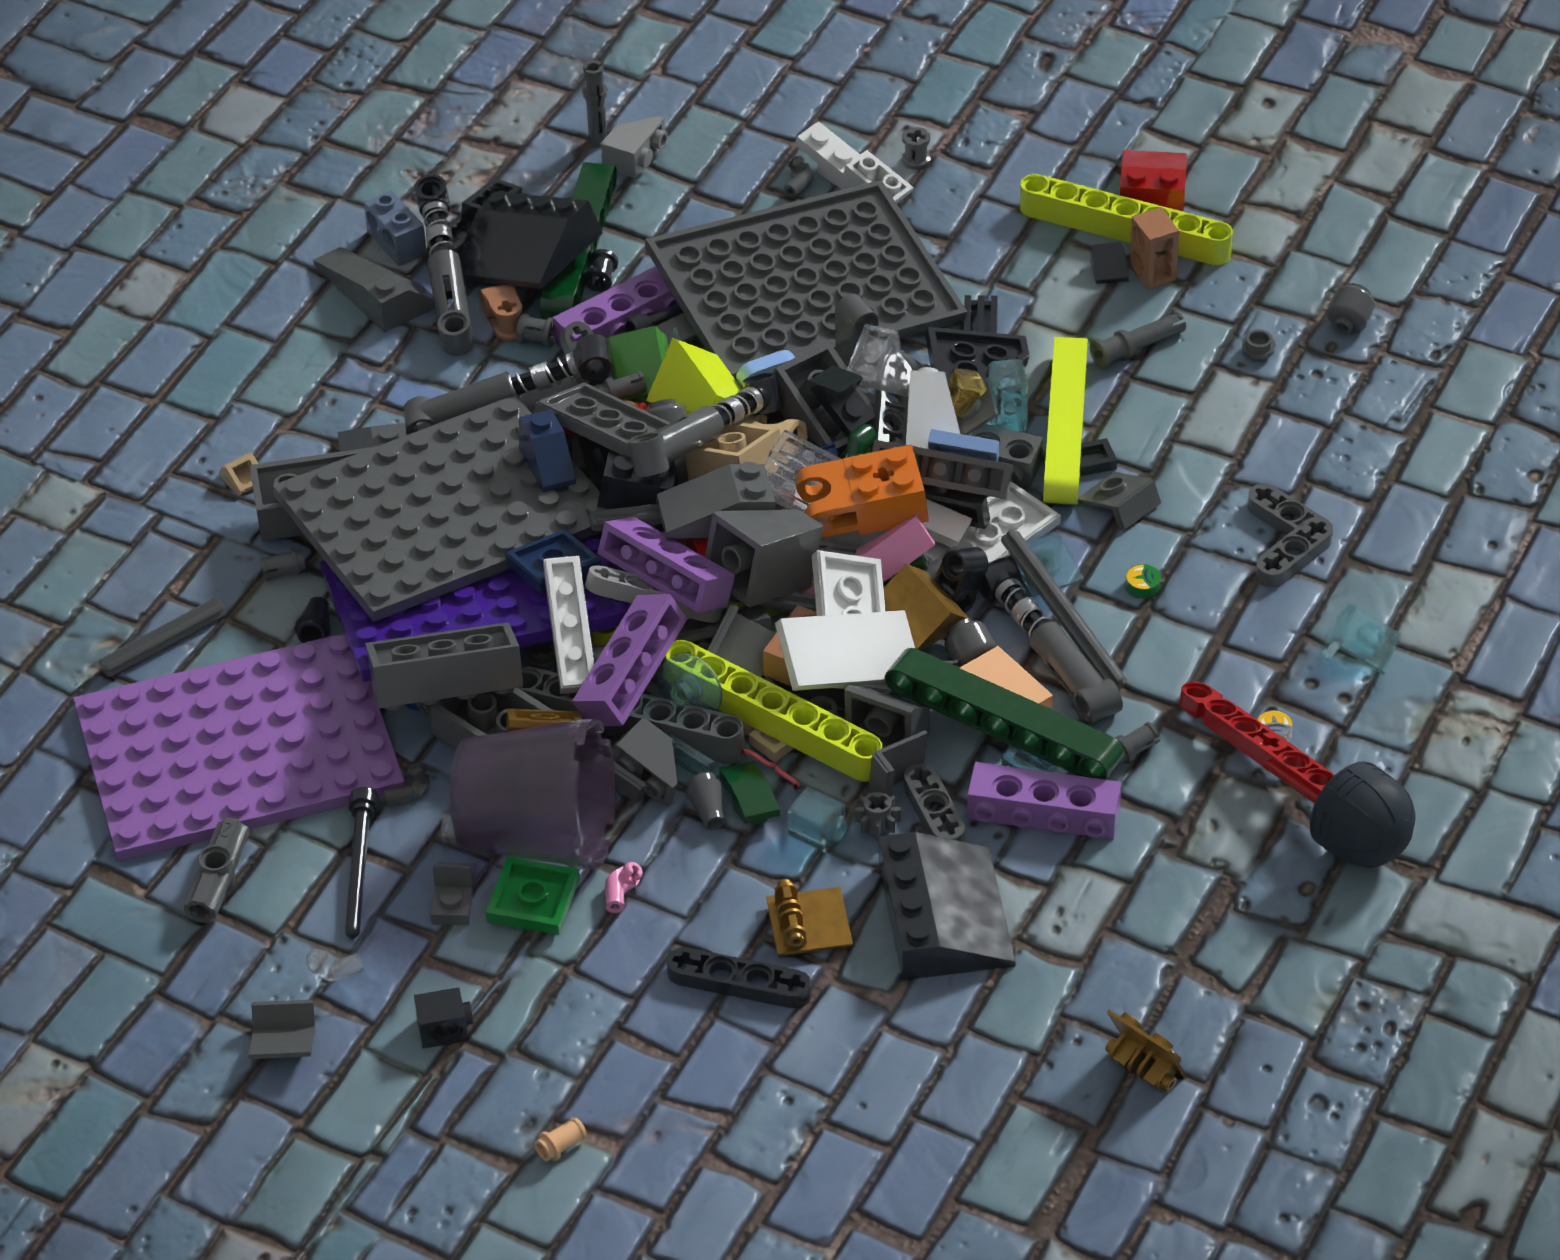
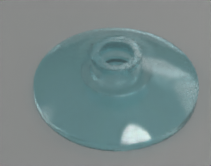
[658,653,722,711]

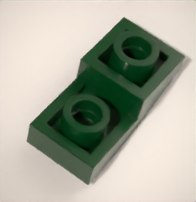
[719,761,780,824]

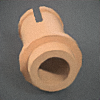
[534,1117,587,1162]

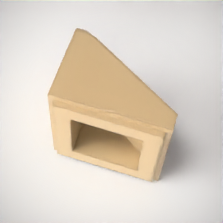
[219,452,259,496]

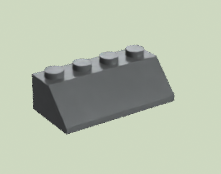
[250,446,376,541]
[365,622,524,710]

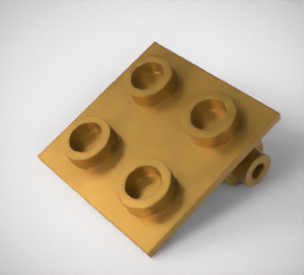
[766,879,853,956]
[1105,1009,1187,1092]

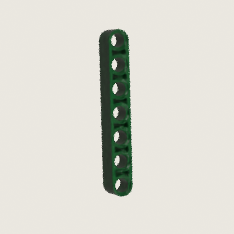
[540,162,617,318]
[885,648,1124,780]

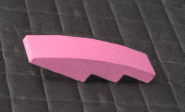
[799,514,935,595]

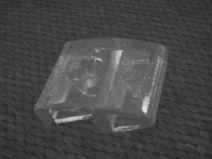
[764,429,841,513]

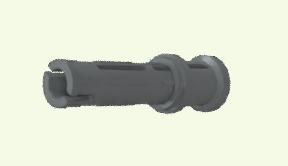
[1090,312,1186,369]

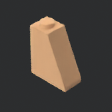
[960,646,1053,710]

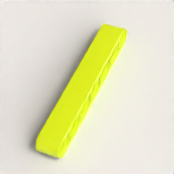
[1020,174,1233,265]
[1043,337,1088,505]
[665,640,882,781]

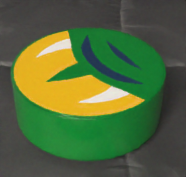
[1125,564,1161,598]

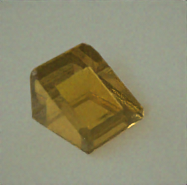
[948,368,987,416]

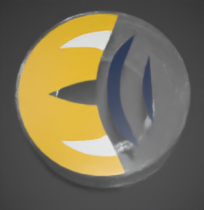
[1257,710,1293,741]

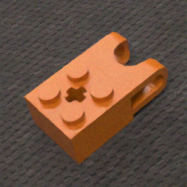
[795,444,929,538]

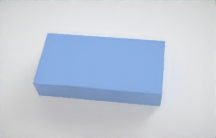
[928,429,999,462]

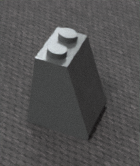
[705,509,823,608]

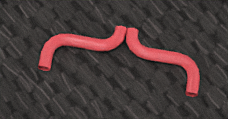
[740,749,800,790]

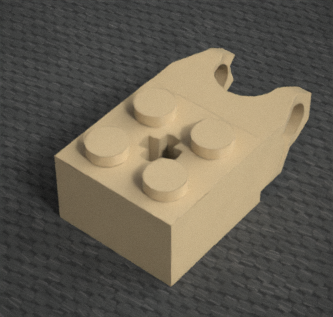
[685,415,808,481]

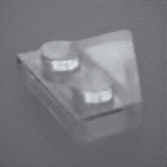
[846,324,909,396]

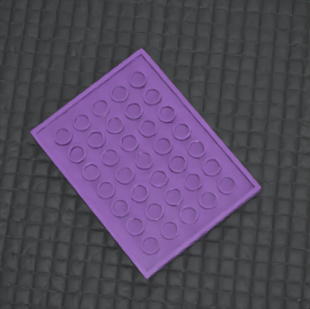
[73,633,405,862]

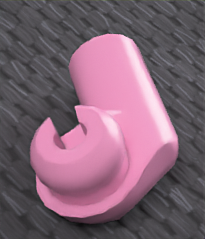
[605,862,643,913]

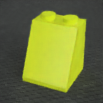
[646,337,747,416]

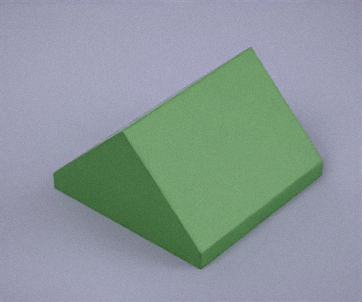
[606,326,668,403]

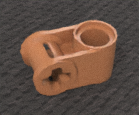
[479,284,522,341]

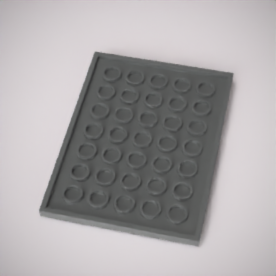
[645,180,967,381]
[273,395,607,622]

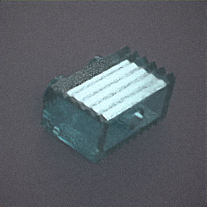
[988,359,1028,433]

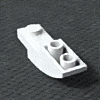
[795,121,914,203]

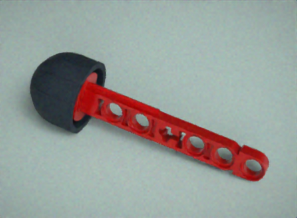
[1179,682,1416,868]

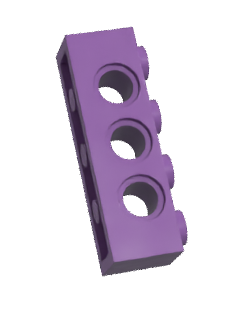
[553,266,678,348]
[597,516,735,613]
[572,594,687,726]
[967,762,1122,839]

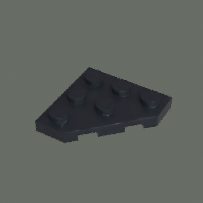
[926,327,1030,399]

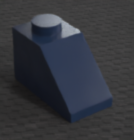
[519,409,576,492]

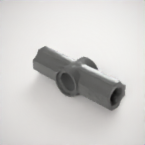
[184,817,250,923]

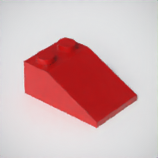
[1120,150,1187,212]

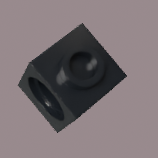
[414,987,474,1049]

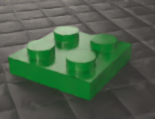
[486,857,580,935]

